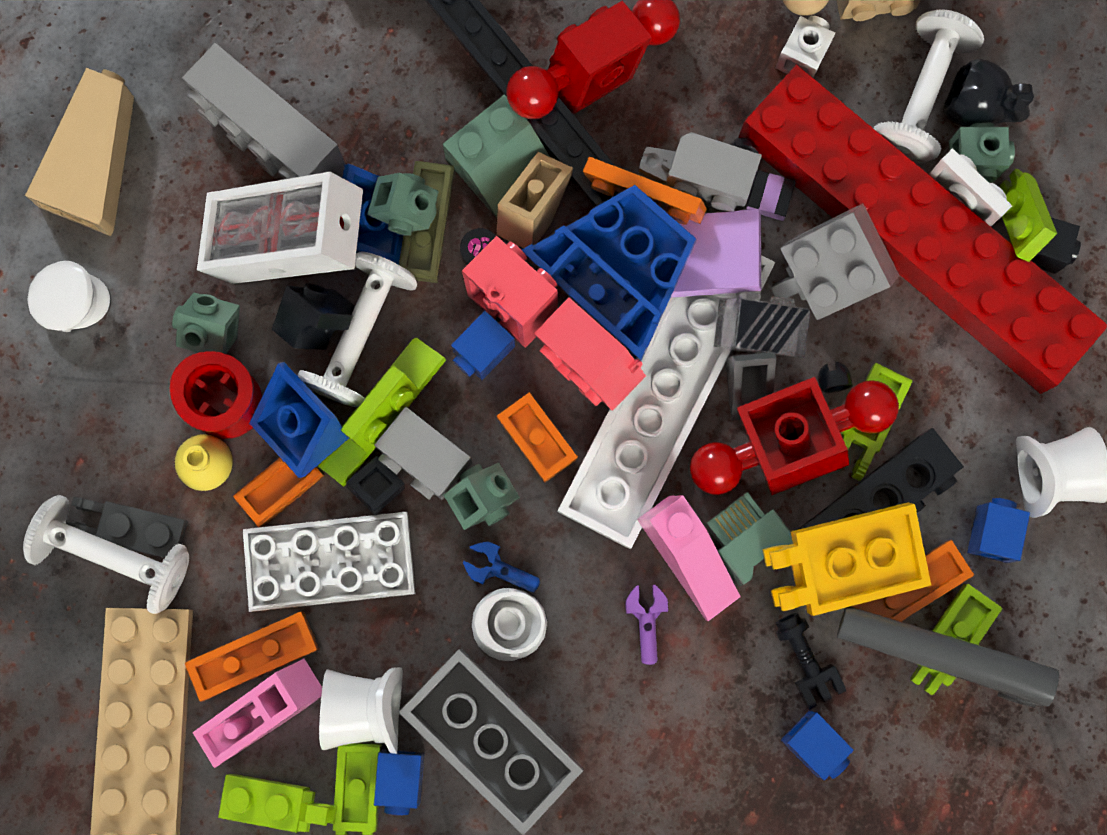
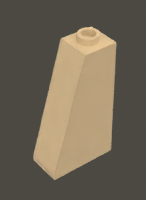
[25,68,134,236]

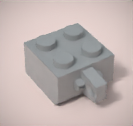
[638,132,762,214]
[771,203,900,320]

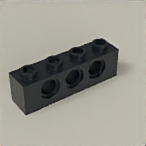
[797,428,964,530]

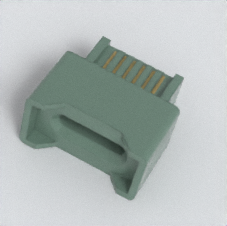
[704,492,793,586]

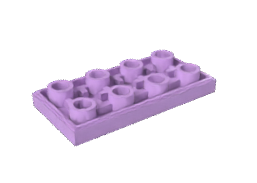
[671,209,761,298]

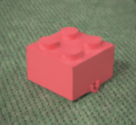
[462,236,558,348]
[534,297,646,411]

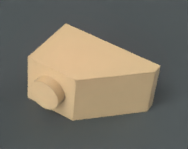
[496,152,573,248]

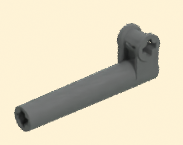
[837,606,1059,708]

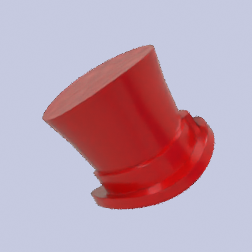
[170,351,263,439]

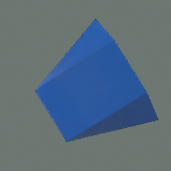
[522,185,697,361]

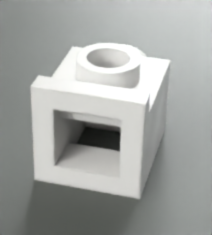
[775,16,835,78]

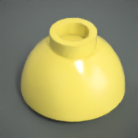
[175,434,233,491]

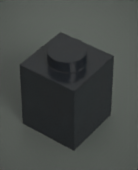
[1031,217,1081,274]

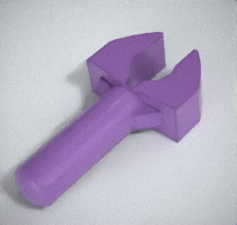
[625,585,668,665]

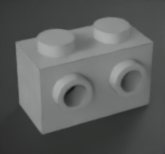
[374,406,473,500]

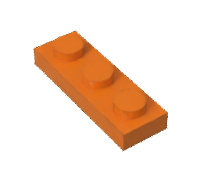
[583,157,707,225]
[851,540,974,622]
[185,611,320,702]

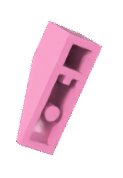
[637,495,741,621]
[193,659,322,768]

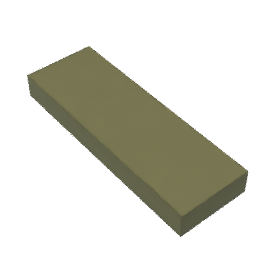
[399,161,455,283]

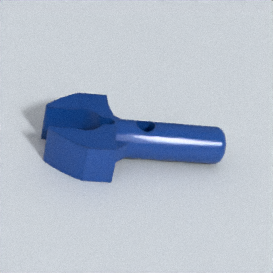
[463,541,540,593]

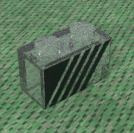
[714,291,811,358]

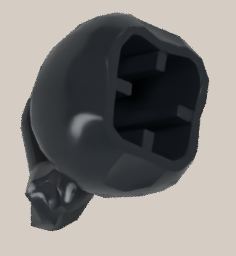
[943,59,1034,127]

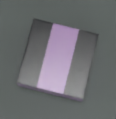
[746,170,796,221]

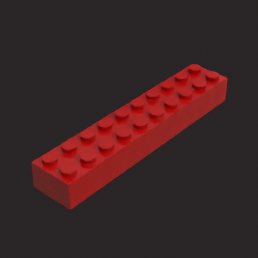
[738,64,1107,394]

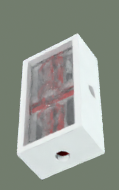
[197,172,363,284]

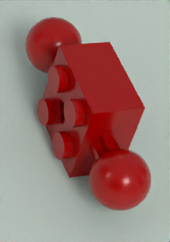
[506,0,680,119]
[690,377,899,495]

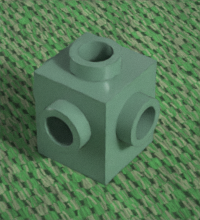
[949,123,1015,183]
[367,173,439,236]
[172,292,240,354]
[443,463,520,530]

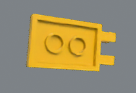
[762,502,931,616]

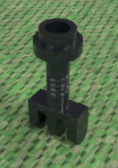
[776,613,846,710]

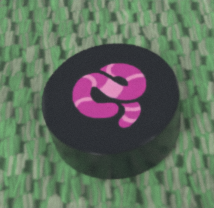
[460,228,496,265]

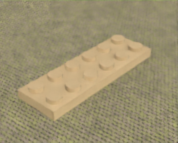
[90,608,193,835]

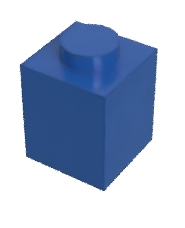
[451,311,515,380]
[967,498,1030,563]
[781,711,854,781]
[374,749,425,815]

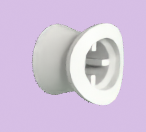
[1016,427,1107,518]
[319,667,403,754]

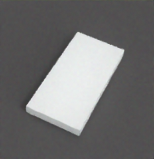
[243,512,416,612]

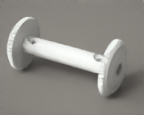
[874,9,984,163]
[298,252,417,407]
[23,495,189,614]

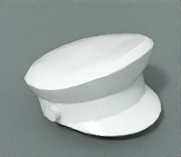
[27,261,110,332]
[472,588,547,661]

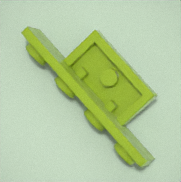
[318,338,446,487]

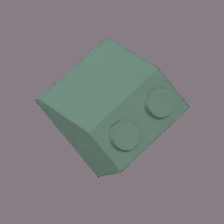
[443,95,550,217]

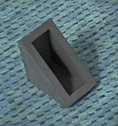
[726,352,776,421]

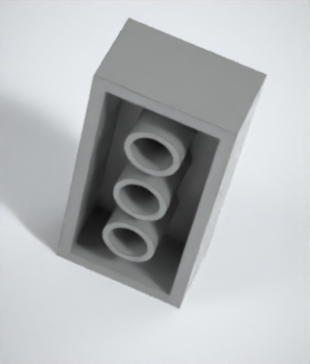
[182,43,346,179]
[398,649,583,835]

